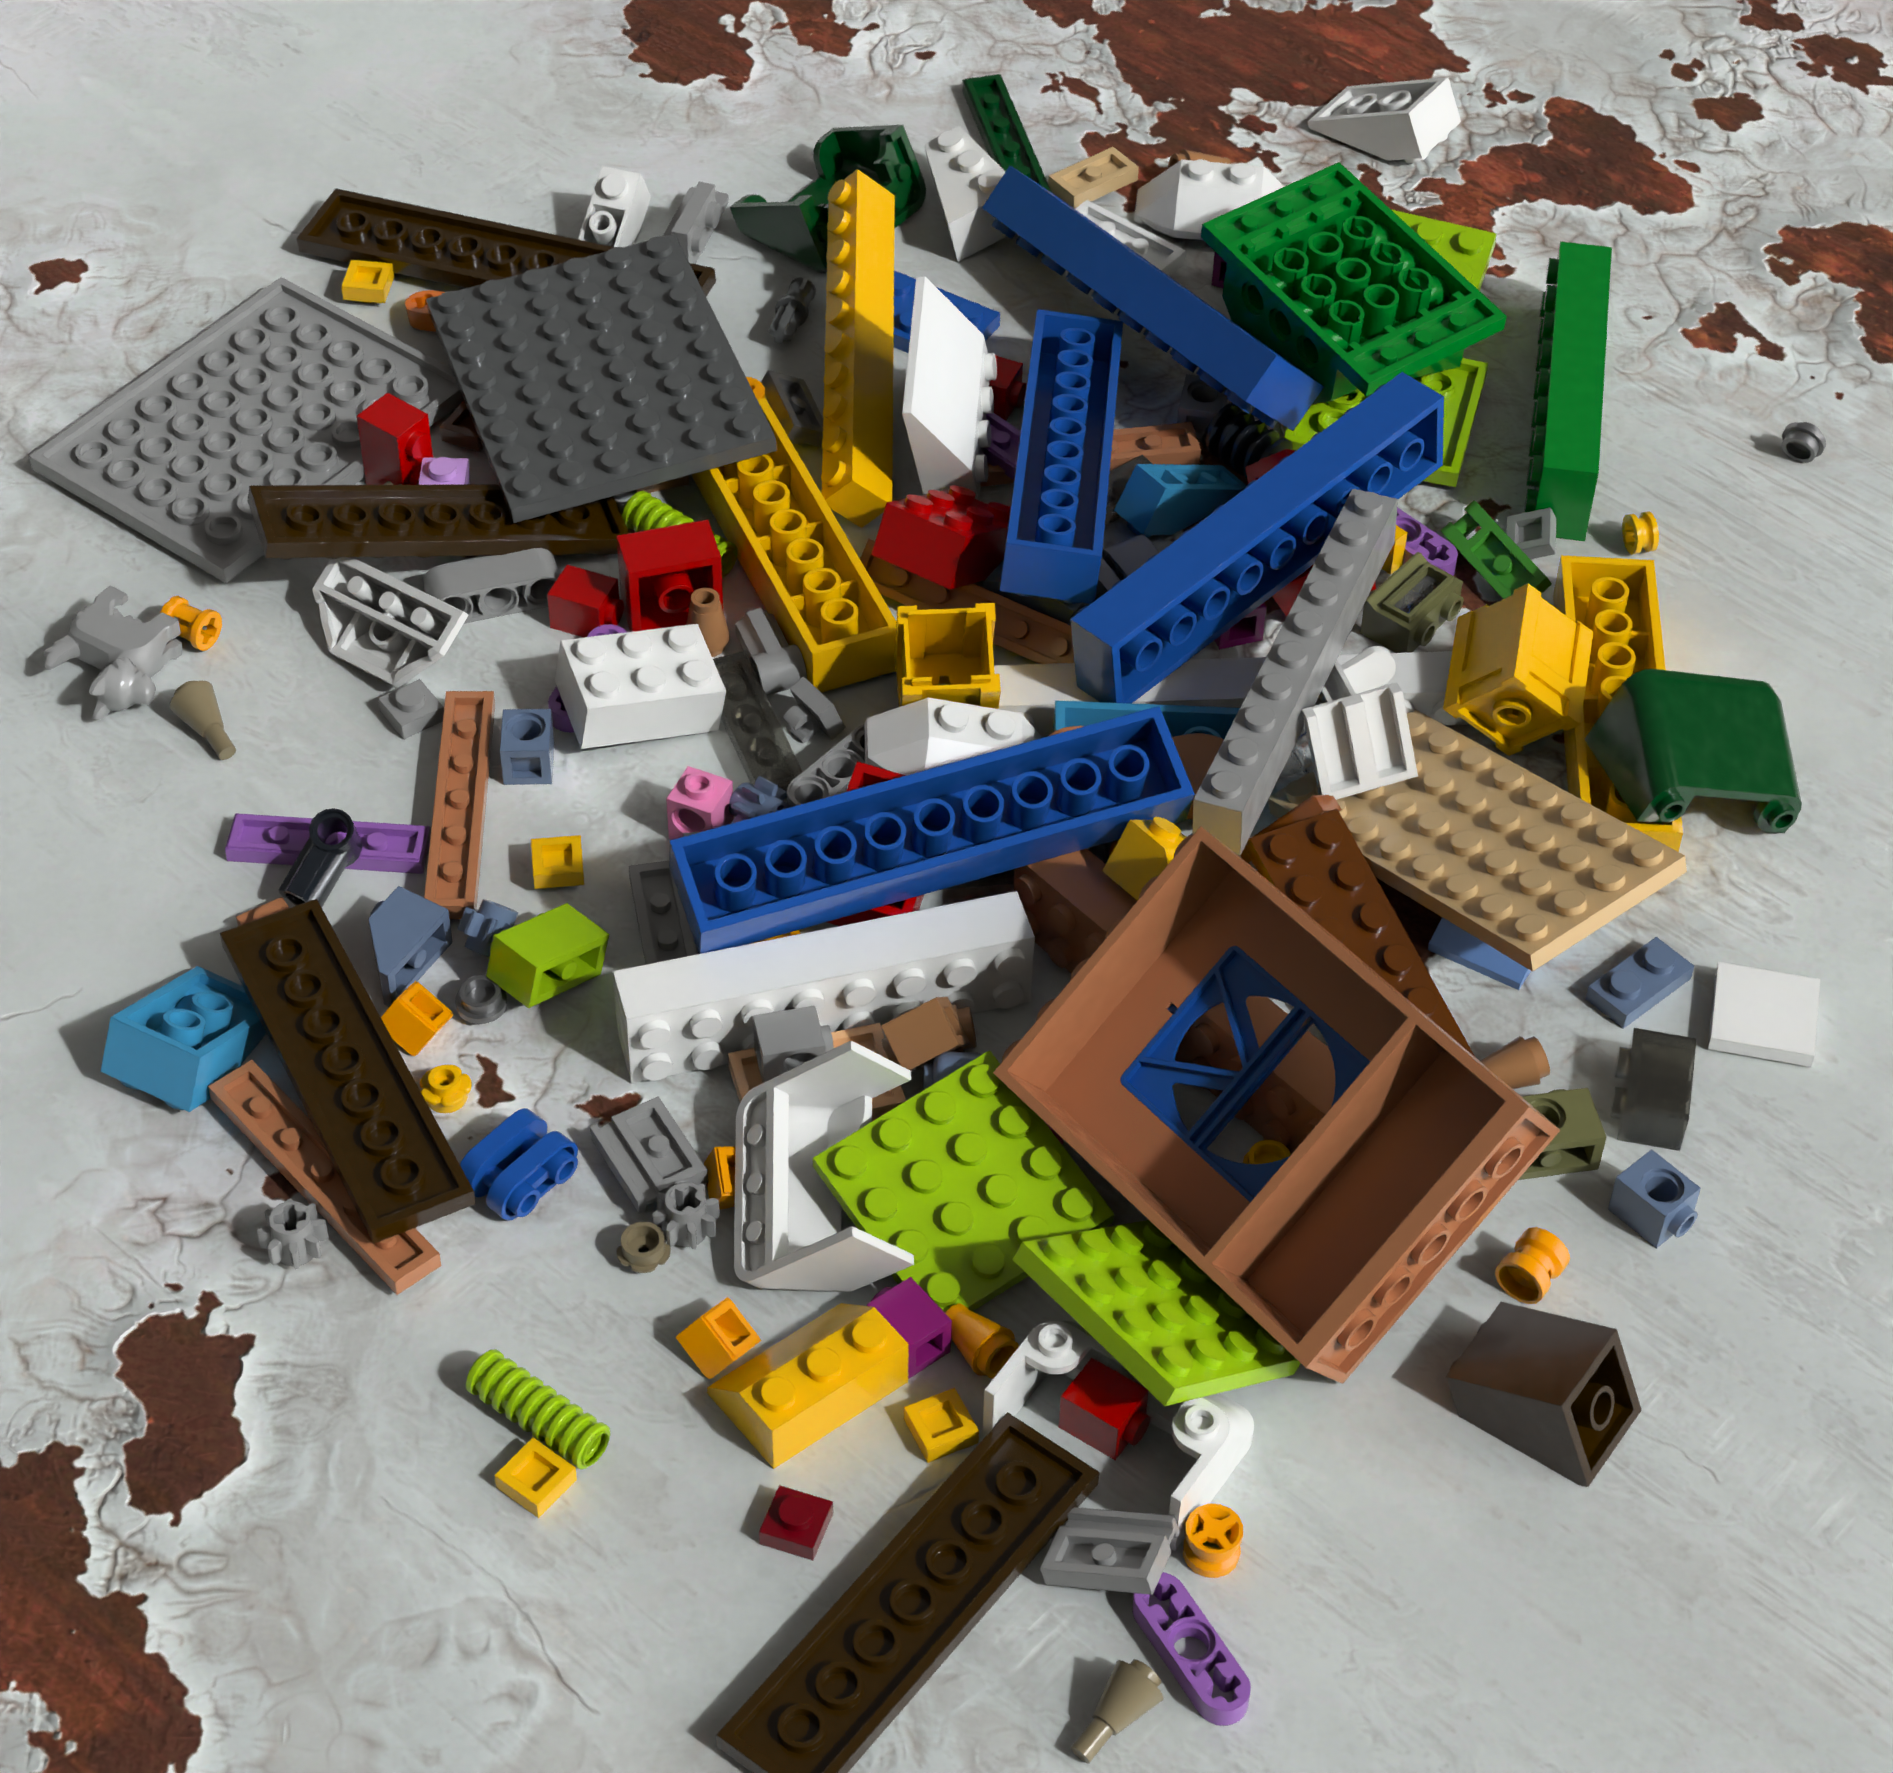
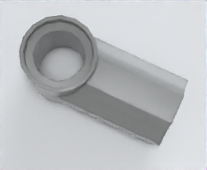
[735,608,807,697]

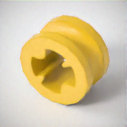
[1622,511,1659,555]

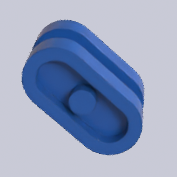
[460,1108,578,1221]

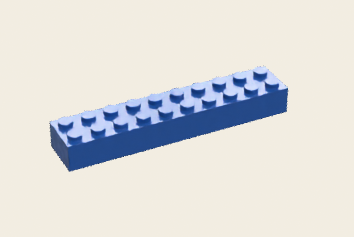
[982,165,1324,431]
[999,309,1123,604]
[1070,372,1444,703]
[669,706,1195,954]

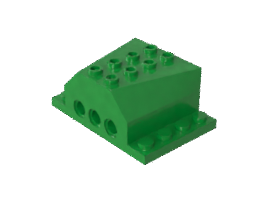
[1200,162,1507,404]

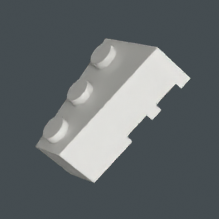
[924,126,1006,262]

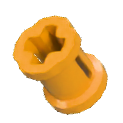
[160,596,222,651]

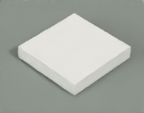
[1708,961,1820,1067]

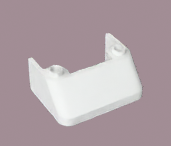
[734,1040,914,1292]
[982,1321,1254,1551]

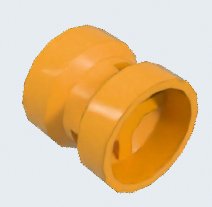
[1495,1227,1570,1304]

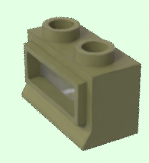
[1360,552,1464,653]

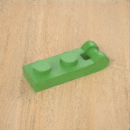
[1440,500,1552,599]

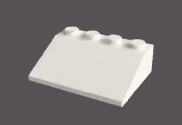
[902,276,997,500]

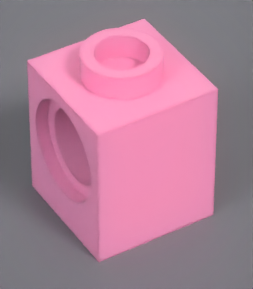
[666,766,734,840]

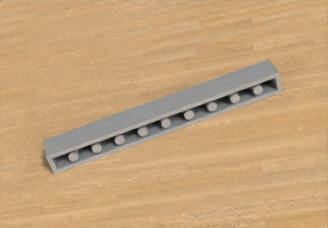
[1193,489,1398,856]

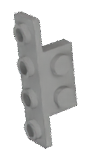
[663,182,729,264]

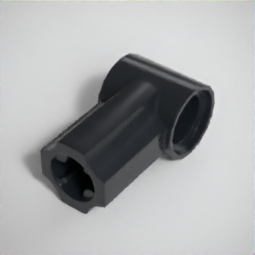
[278,808,362,907]

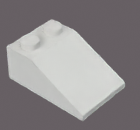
[1307,77,1461,163]

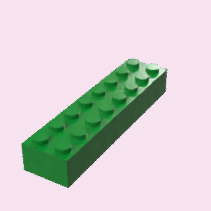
[1524,241,1612,541]

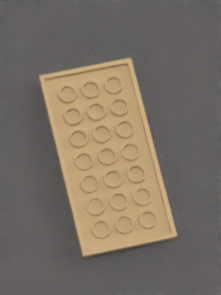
[1268,709,1687,972]

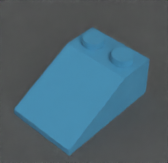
[100,966,266,1112]

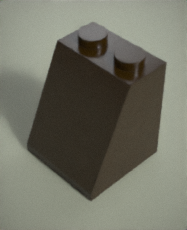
[1445,1302,1642,1487]

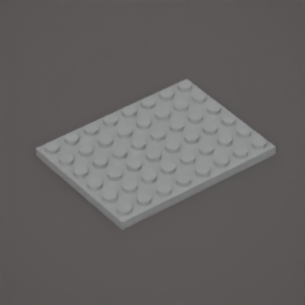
[29,277,464,583]

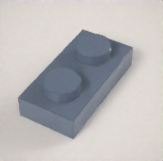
[1586,937,1694,1029]

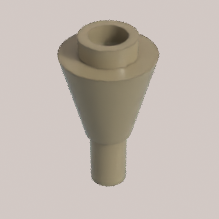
[170,681,236,760]
[1071,1659,1164,1764]

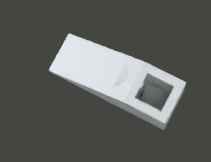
[578,166,651,247]

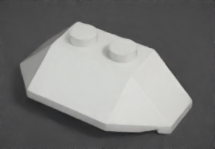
[1134,160,1284,240]
[312,557,468,688]
[864,697,1042,775]

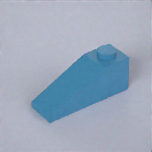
[1114,464,1247,538]

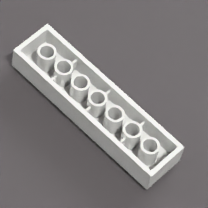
[613,891,1035,1084]

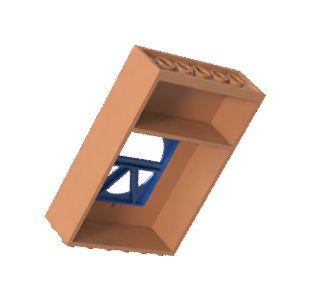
[993,826,1561,1384]

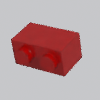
[356,392,433,485]

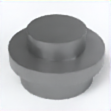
[1782,422,1826,463]
[455,975,507,1024]

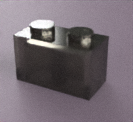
[1610,1028,1697,1151]

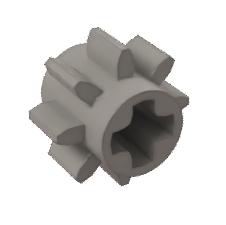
[652,1181,720,1249]
[257,1199,329,1269]

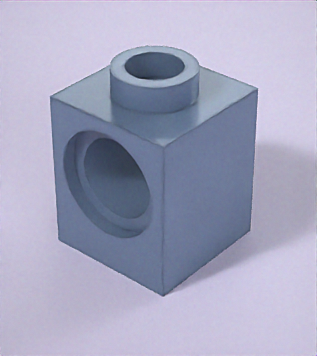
[500,709,554,785]
[1608,1149,1701,1249]

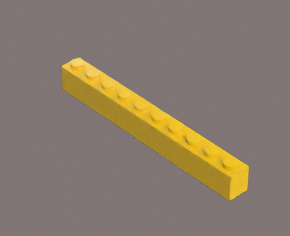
[821,169,895,528]

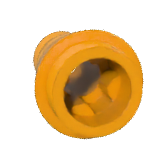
[945,1303,1019,1379]

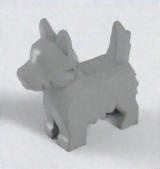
[44,585,182,720]

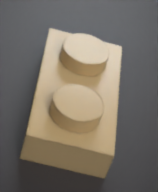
[1048,147,1139,209]

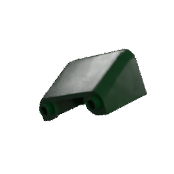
[729,125,926,273]
[1584,669,1802,833]

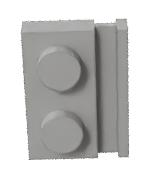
[590,1096,708,1214]
[1040,1507,1180,1595]

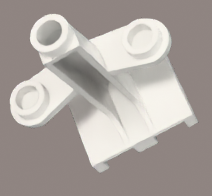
[1302,646,1418,800]

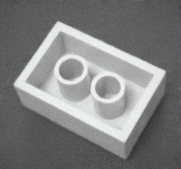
[555,624,726,749]

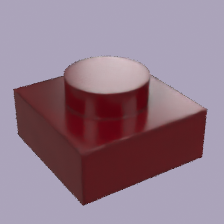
[759,1485,833,1561]

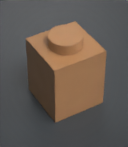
[881,997,970,1072]

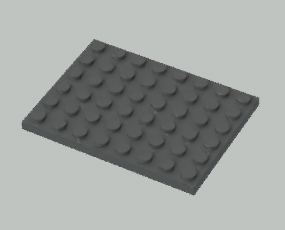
[426,234,777,523]

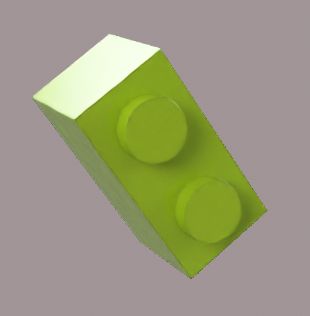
[486,903,610,1008]

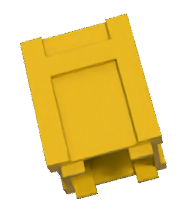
[1443,583,1593,756]
[894,603,1001,709]

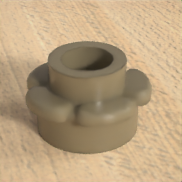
[616,1222,671,1273]

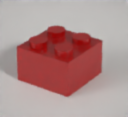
[616,520,723,632]

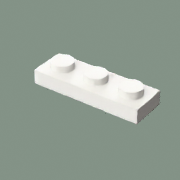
[1075,200,1186,276]

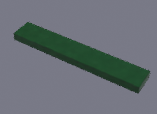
[962,74,1052,193]

